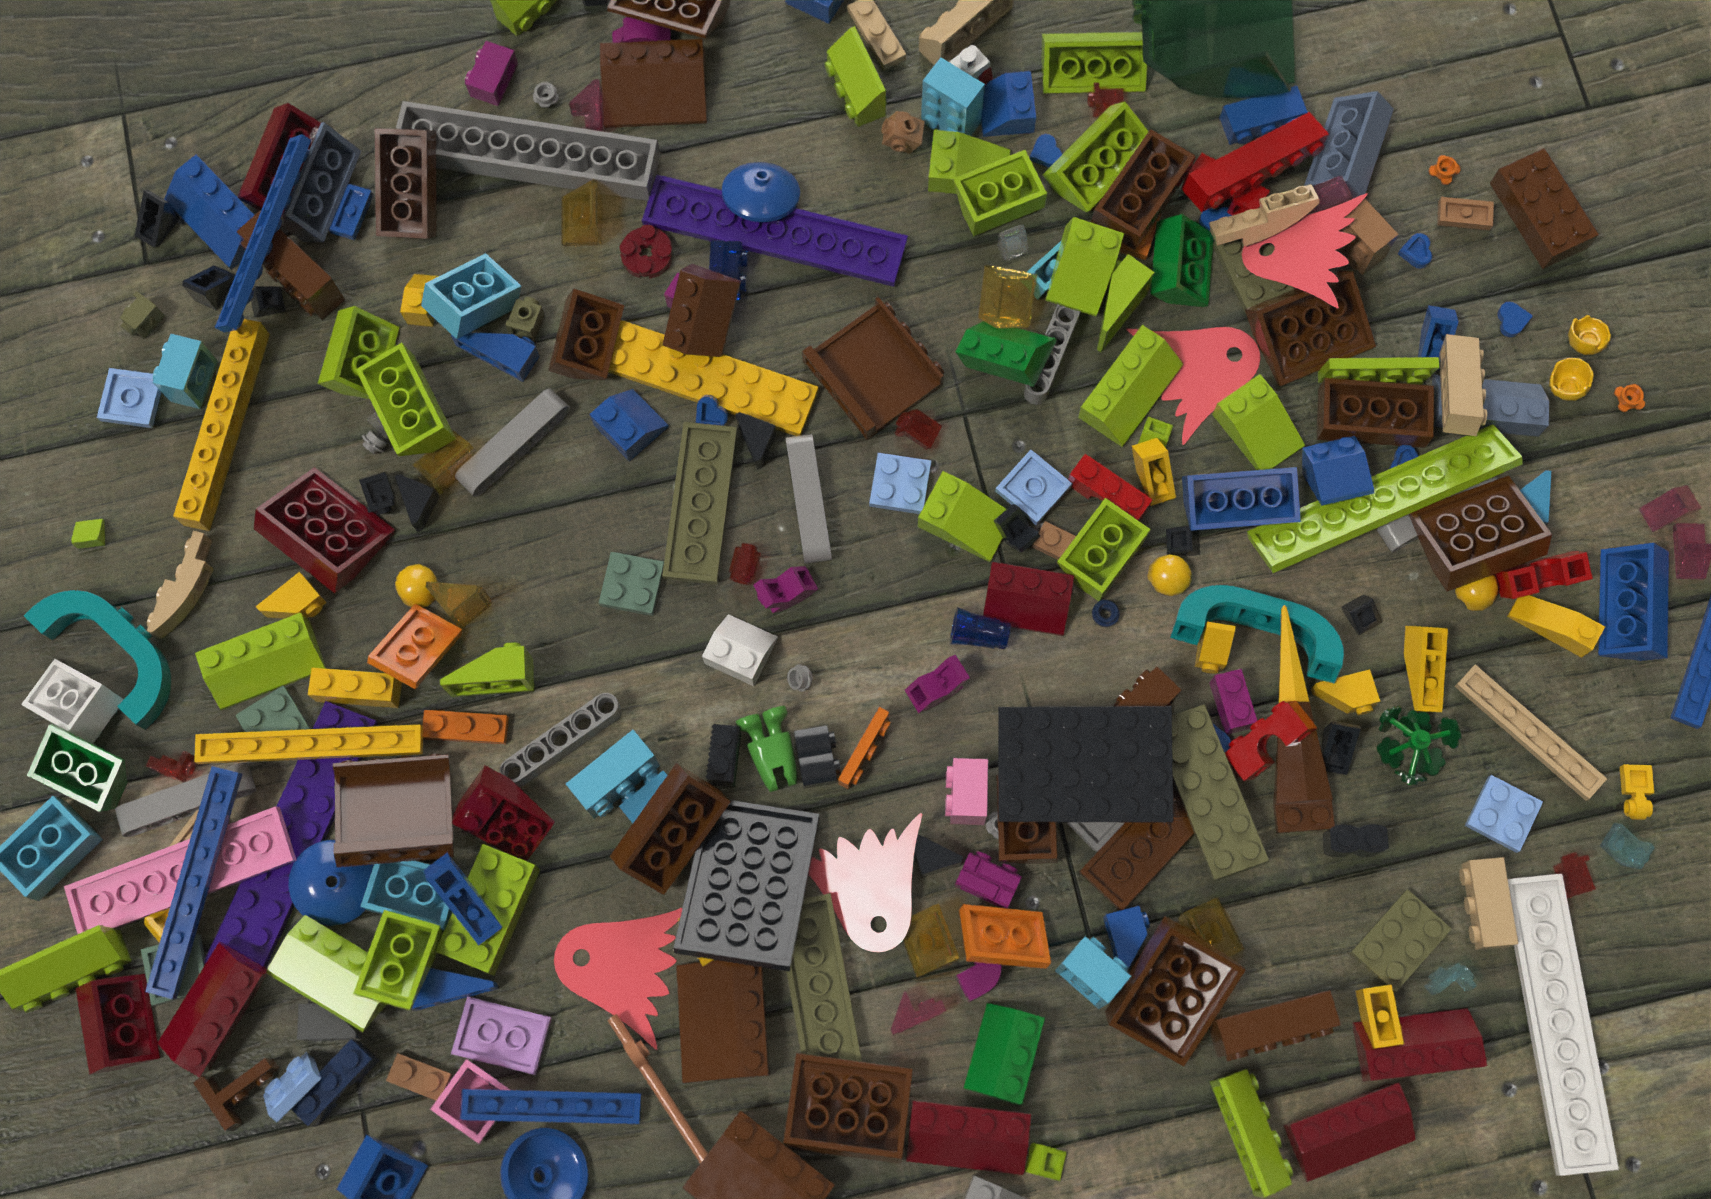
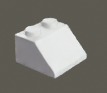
[702,614,778,686]

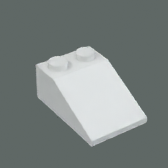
[21,659,124,744]

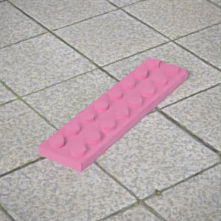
[64,806,297,934]

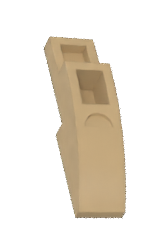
[1209,184,1320,247]
[147,531,214,639]

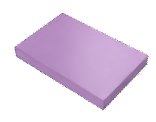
[451,997,552,1075]

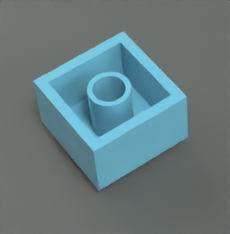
[153,334,218,409]

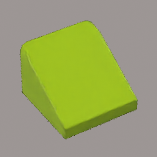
[1138,417,1173,447]
[71,519,105,549]
[1025,1143,1066,1181]

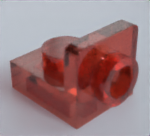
[1087,82,1124,117]
[895,409,942,450]
[146,751,196,783]
[1553,852,1596,898]

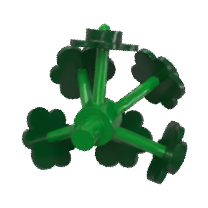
[1376,706,1461,785]

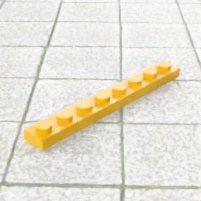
[194,724,423,764]

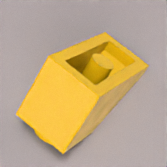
[400,274,439,327]
[1132,438,1176,506]
[256,572,327,619]
[1195,622,1236,674]
[1311,669,1380,716]
[1355,985,1404,1049]

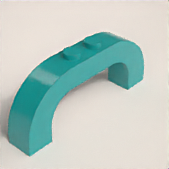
[1170,585,1344,683]
[24,590,171,730]

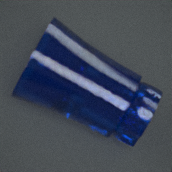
[950,607,1011,650]

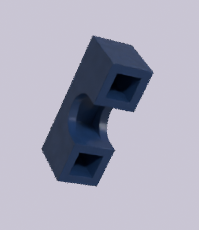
[291,1039,380,1127]

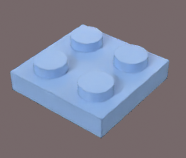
[97,368,161,428]
[995,450,1072,525]
[869,453,931,514]
[1465,775,1543,853]
[263,1052,321,1122]

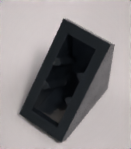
[134,189,180,248]
[182,265,235,311]
[735,412,777,470]
[395,474,440,532]
[1321,721,1361,775]
[914,834,963,878]

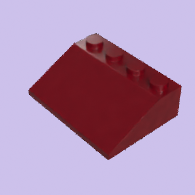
[254,467,395,593]

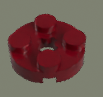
[619,224,673,278]

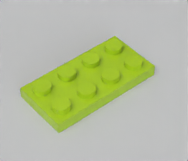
[1318,357,1439,385]

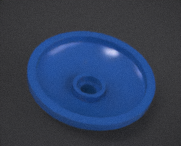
[722,162,800,222]
[288,840,374,926]
[500,1128,588,1199]

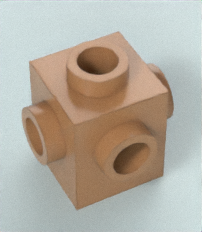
[881,111,924,154]

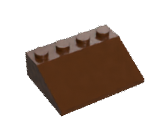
[607,0,730,38]
[600,39,707,128]
[1245,270,1376,386]
[1409,475,1552,592]
[1105,916,1246,1067]
[676,960,770,1083]
[783,1053,913,1164]
[682,1111,835,1199]

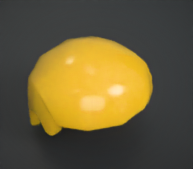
[1568,315,1611,355]
[1549,358,1594,401]
[1147,554,1192,596]
[395,564,440,608]
[1455,575,1498,611]

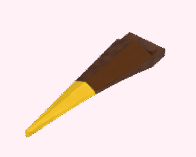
[1273,605,1335,834]

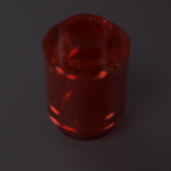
[728,543,761,585]

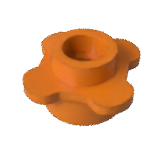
[1429,155,1461,185]
[1614,384,1645,412]

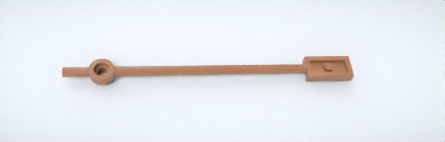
[607,1014,708,1163]

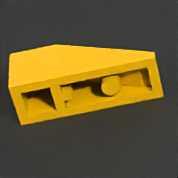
[1507,595,1605,658]
[1404,626,1448,712]

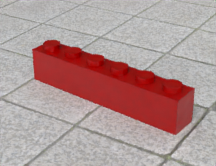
[1182,112,1329,213]

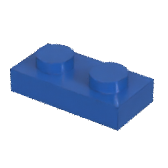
[329,184,374,240]

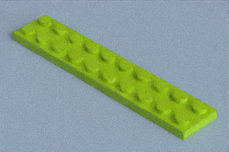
[1247,424,1522,573]

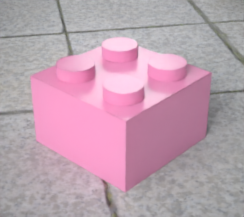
[945,758,988,825]
[430,1059,510,1145]

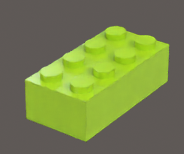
[435,844,540,976]

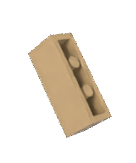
[1459,857,1518,950]

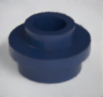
[1092,600,1120,627]

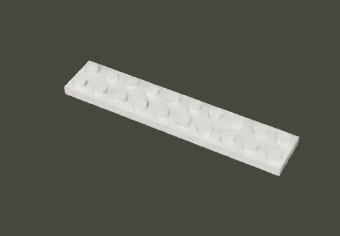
[1508,874,1619,1176]

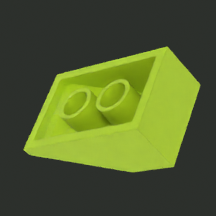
[928,130,1010,194]
[1045,217,1124,316]
[1097,254,1154,352]
[1212,374,1305,470]
[917,471,1007,562]
[440,643,534,697]
[353,910,443,1011]

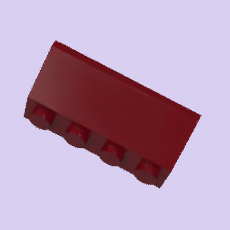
[237,103,321,217]
[157,942,268,1078]
[1352,1009,1488,1082]
[1283,1083,1416,1182]
[906,1101,1031,1175]

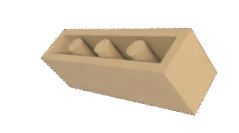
[1439,334,1487,436]

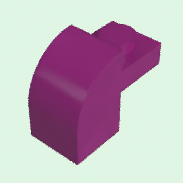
[612,17,670,43]
[753,566,819,613]
[905,655,970,713]
[956,940,1001,1003]

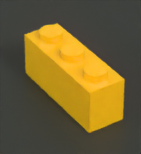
[308,668,402,708]

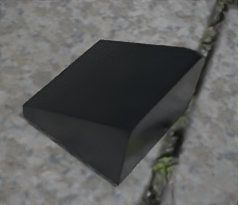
[251,286,285,318]
[1166,525,1200,556]
[1341,595,1382,635]

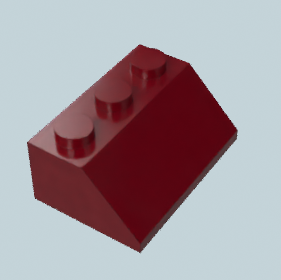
[982,562,1074,636]
[76,974,160,1075]

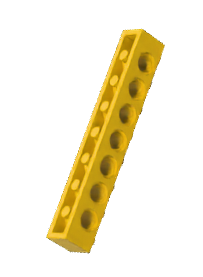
[173,319,270,531]

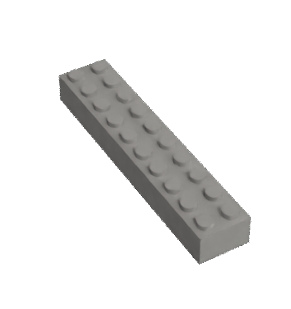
[396,101,660,201]

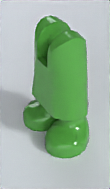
[735,706,797,792]

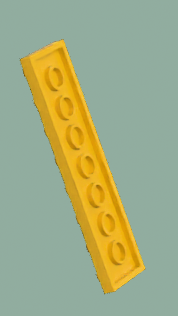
[608,320,819,436]

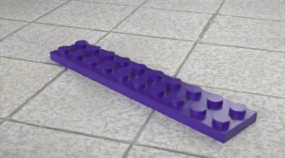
[642,174,908,287]
[204,701,378,968]

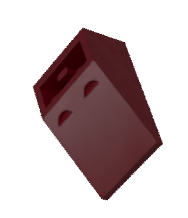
[451,765,555,861]

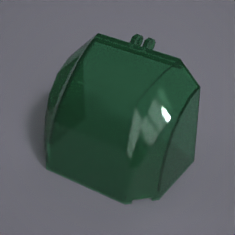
[1132,0,1296,98]

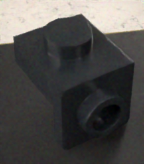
[359,471,397,515]
[994,504,1040,552]

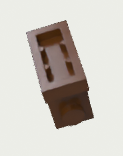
[193,1058,280,1131]

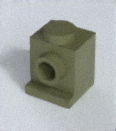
[120,291,165,340]
[505,297,545,342]

